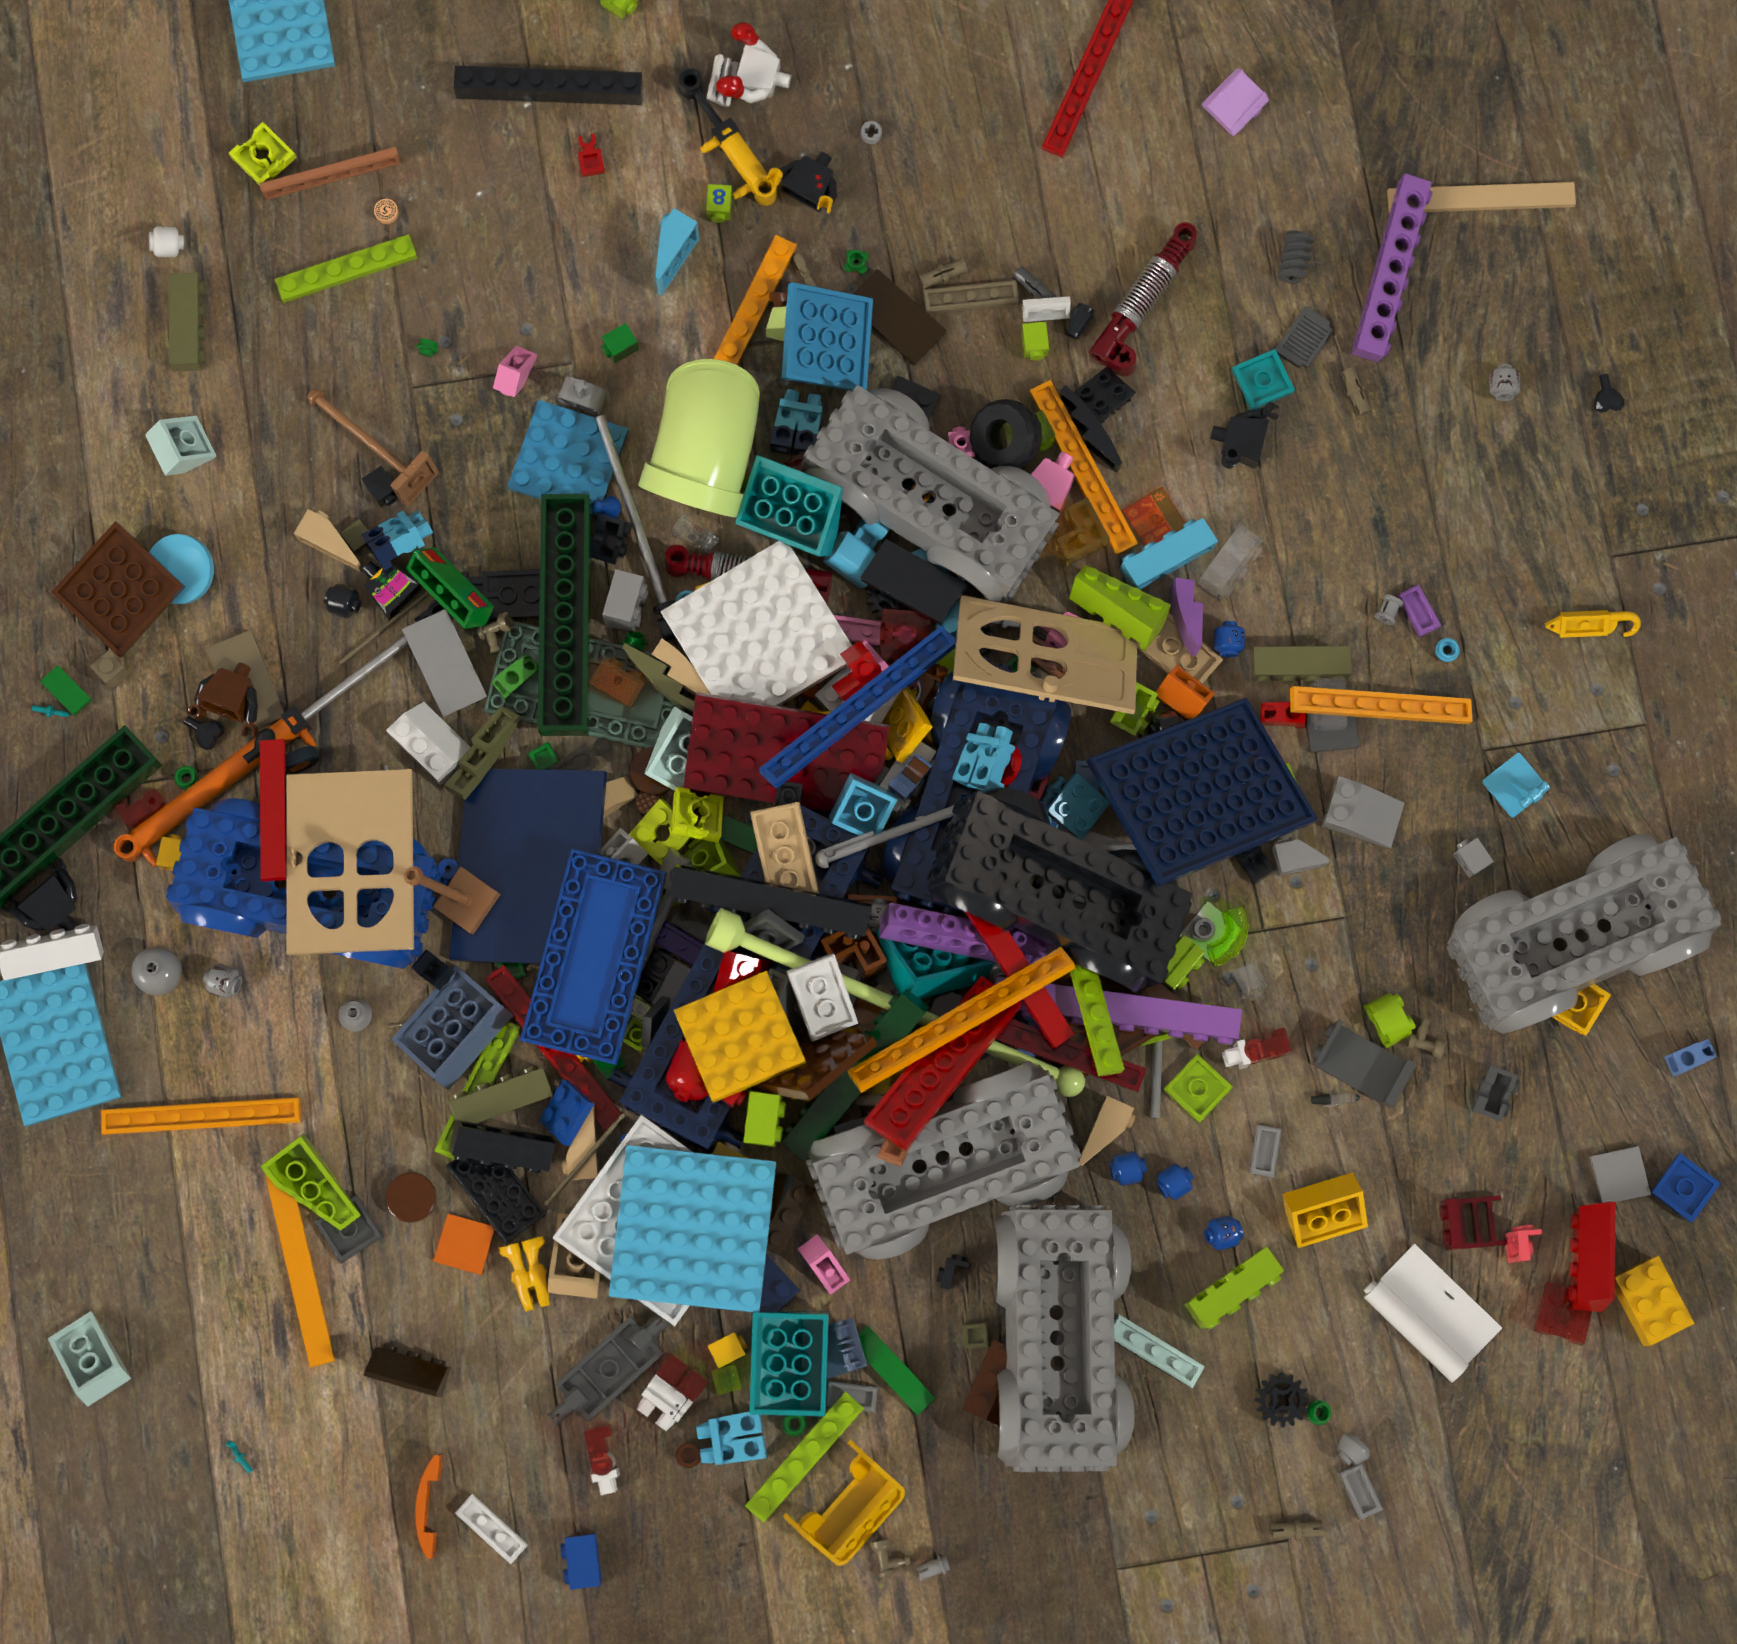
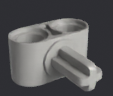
[557,377,608,415]

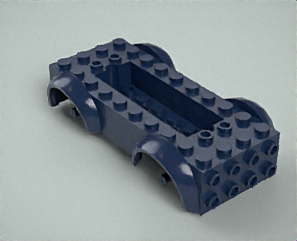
[884,657,1072,919]

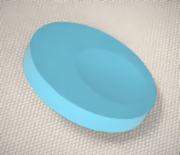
[150,534,214,604]

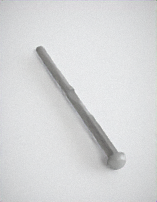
[815,805,954,868]

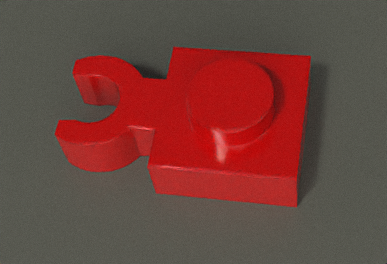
[578,134,605,177]

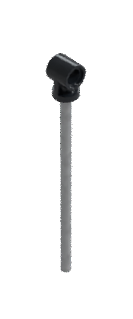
[595,415,676,641]

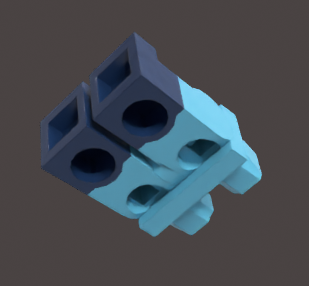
[770,389,823,458]
[361,510,433,571]

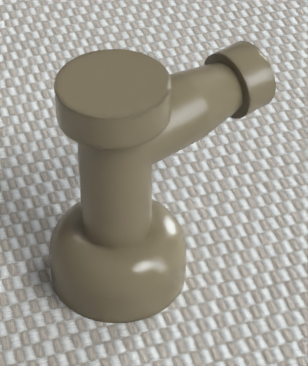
[477,612,514,654]
[1408,1019,1446,1059]
[870,1538,910,1577]

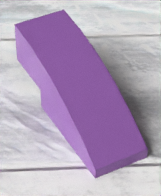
[1169,578,1203,656]

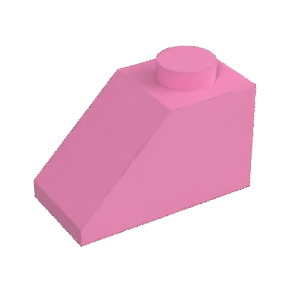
[493,345,538,397]
[798,1234,850,1295]

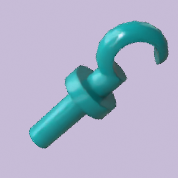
[32,705,70,717]
[226,1440,253,1474]

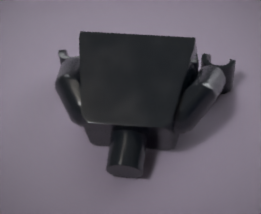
[2,858,78,931]

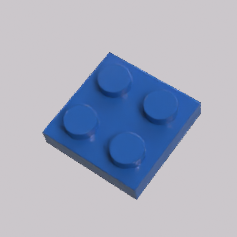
[539,1079,594,1146]
[1650,1153,1721,1223]

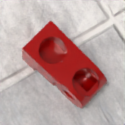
[1260,701,1305,729]

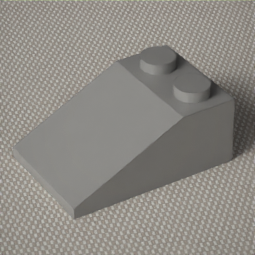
[1321,776,1404,849]

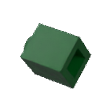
[600,323,639,363]

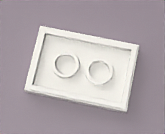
[786,953,858,1042]

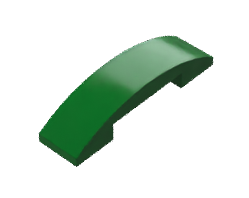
[858,1325,936,1416]

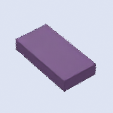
[1396,584,1441,638]

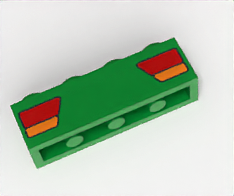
[406,547,494,629]

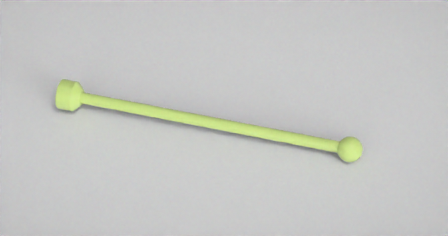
[705,908,1085,1097]

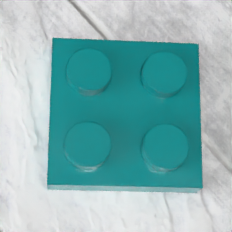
[1231,349,1295,410]

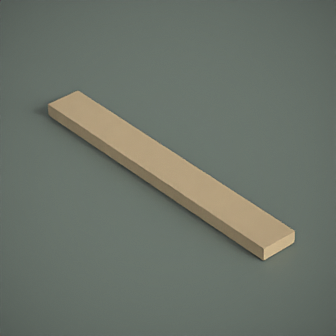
[1387,182,1576,214]

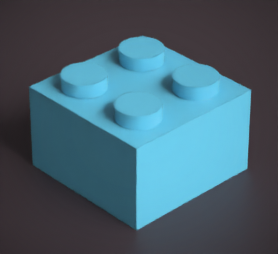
[829,773,898,836]

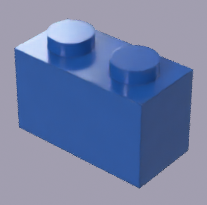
[561,1533,602,1590]

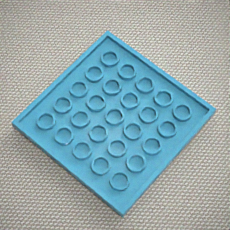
[609,1145,776,1312]

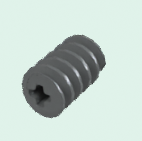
[1277,230,1315,284]

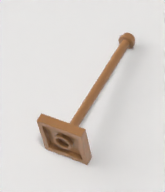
[307,388,439,507]
[404,866,501,934]

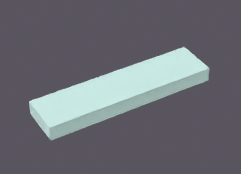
[1114,1314,1205,1388]

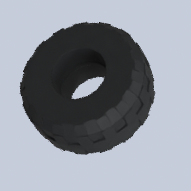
[969,399,1042,469]

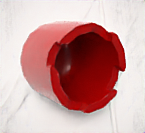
[666,1039,709,1102]

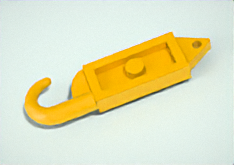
[1544,610,1641,638]

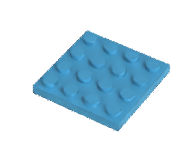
[781,282,873,391]
[507,400,629,517]

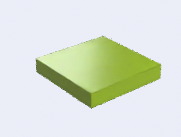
[1163,1054,1233,1123]

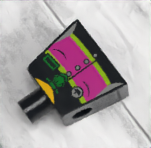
[362,561,422,620]

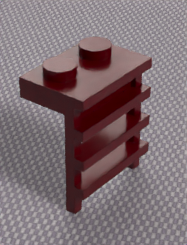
[1439,1195,1507,1251]

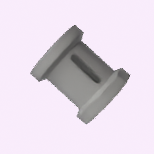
[1374,594,1403,625]

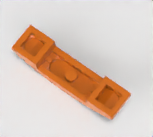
[415,1455,443,1559]

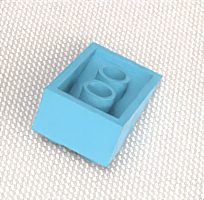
[655,208,699,296]

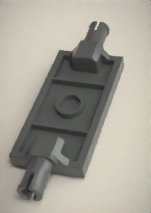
[547,1315,671,1426]

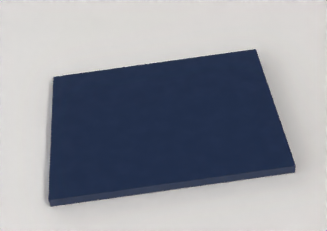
[1086,698,1318,887]
[449,769,607,964]

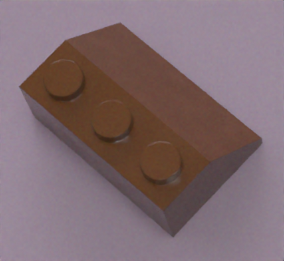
[962,1340,1007,1427]

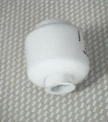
[149,226,184,258]

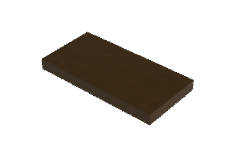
[853,269,947,366]

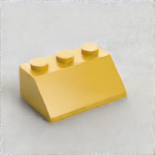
[1282,1172,1368,1248]

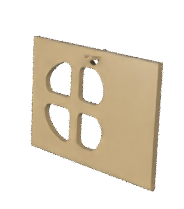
[953,595,1137,714]
[286,769,414,955]

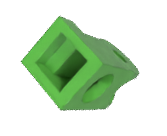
[491,653,539,699]

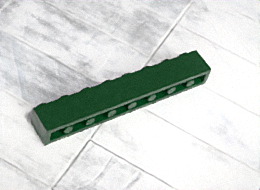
[782,989,929,1162]

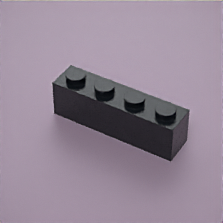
[449,1120,556,1173]

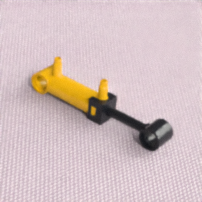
[679,68,777,206]

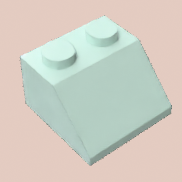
[145,415,216,476]

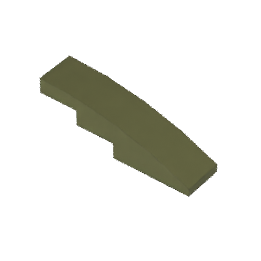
[622,643,695,716]
[444,706,521,800]

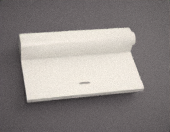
[1363,1243,1502,1382]

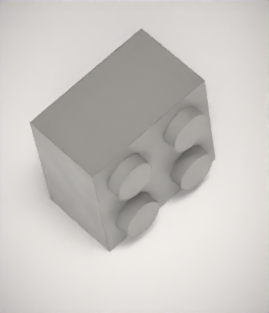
[602,569,649,632]

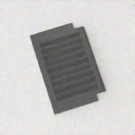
[1276,306,1334,368]

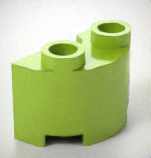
[1110,682,1160,736]
[1363,993,1416,1049]

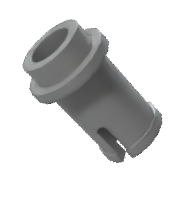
[917,1555,950,1581]

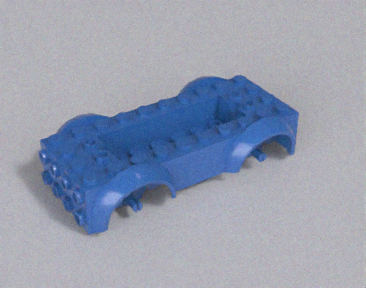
[166,798,441,969]

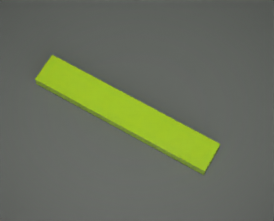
[434,1021,521,1160]

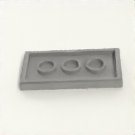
[402,609,487,717]

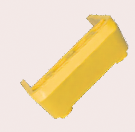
[782,1439,905,1566]

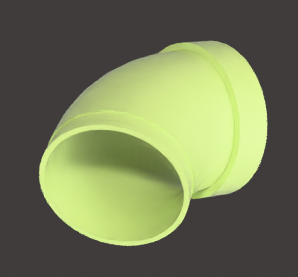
[638,359,760,517]

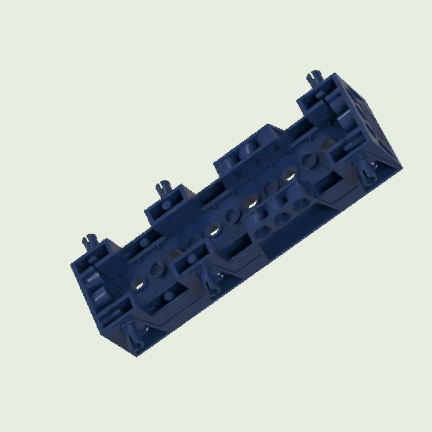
[609,805,885,1154]

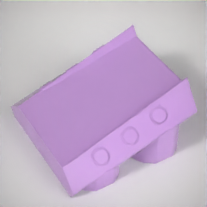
[1202,68,1269,136]

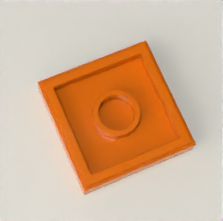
[433,1214,495,1275]

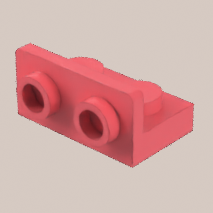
[1505,1225,1542,1263]

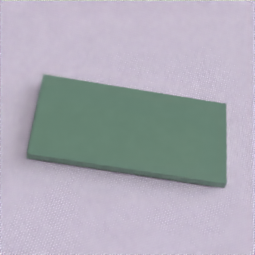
[484,621,694,749]

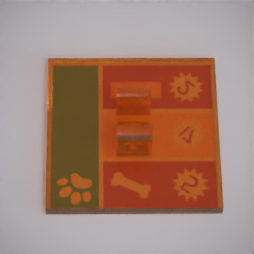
[1122,486,1185,546]

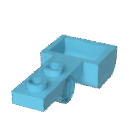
[823,518,890,589]

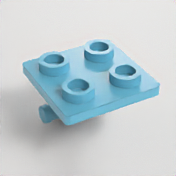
[1482,753,1550,818]
[1040,773,1109,840]

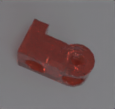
[115,790,166,831]

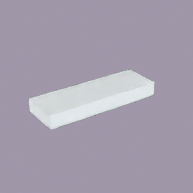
[455,1494,529,1564]

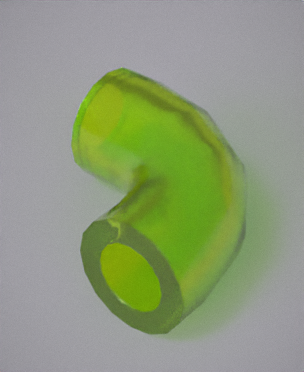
[1207,906,1249,967]

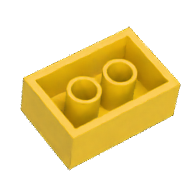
[1615,1256,1695,1346]

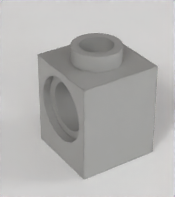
[1453,838,1494,878]

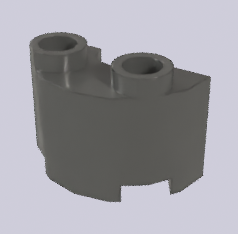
[1473,1065,1520,1121]

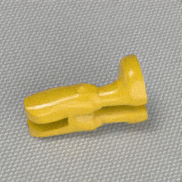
[499,1236,550,1312]

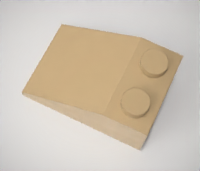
[548,1213,601,1299]

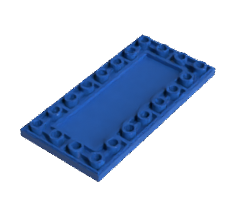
[520,848,668,1065]

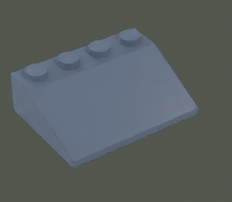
[391,965,513,1090]

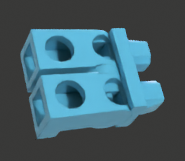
[952,723,1015,790]
[696,1411,767,1465]

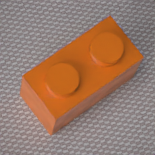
[1156,665,1215,720]

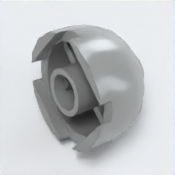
[131,947,182,996]

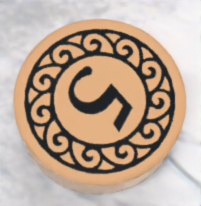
[374,199,399,224]

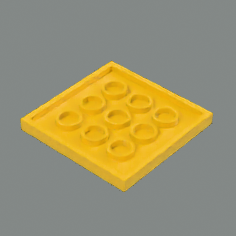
[674,971,806,1103]

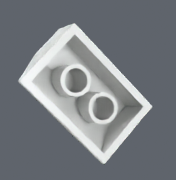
[386,702,471,786]

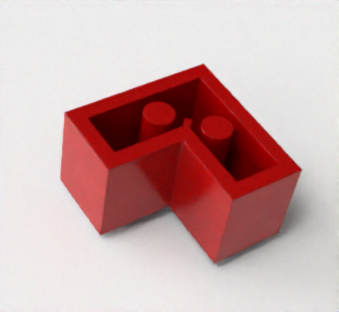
[832,640,882,702]

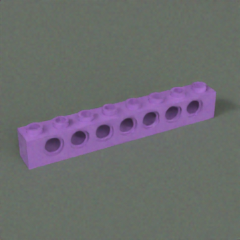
[1351,173,1432,363]
[879,903,1069,976]

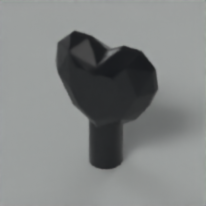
[1594,374,1625,413]
[184,716,224,750]
[243,728,276,764]

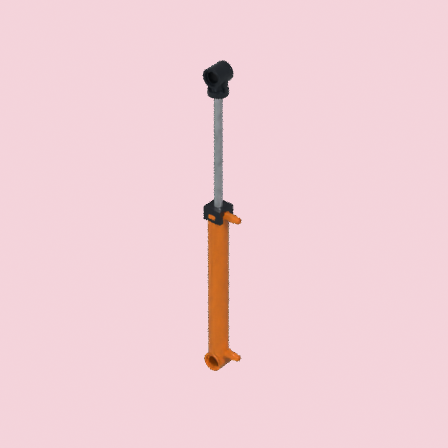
[114,600,454,867]

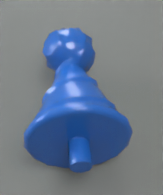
[591,496,621,517]

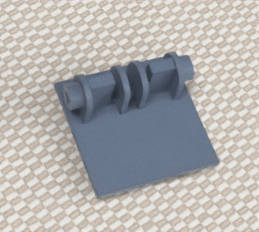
[826,1318,868,1379]

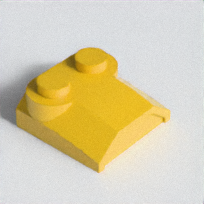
[1552,984,1611,1036]

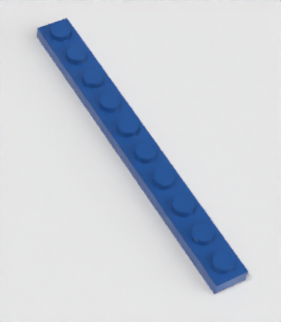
[760,626,956,789]

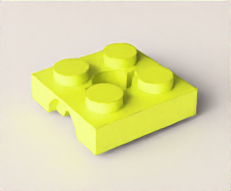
[229,122,297,186]
[671,787,724,843]
[629,799,691,865]

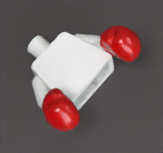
[716,22,791,103]

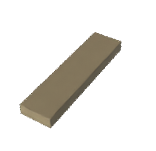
[923,280,1019,314]

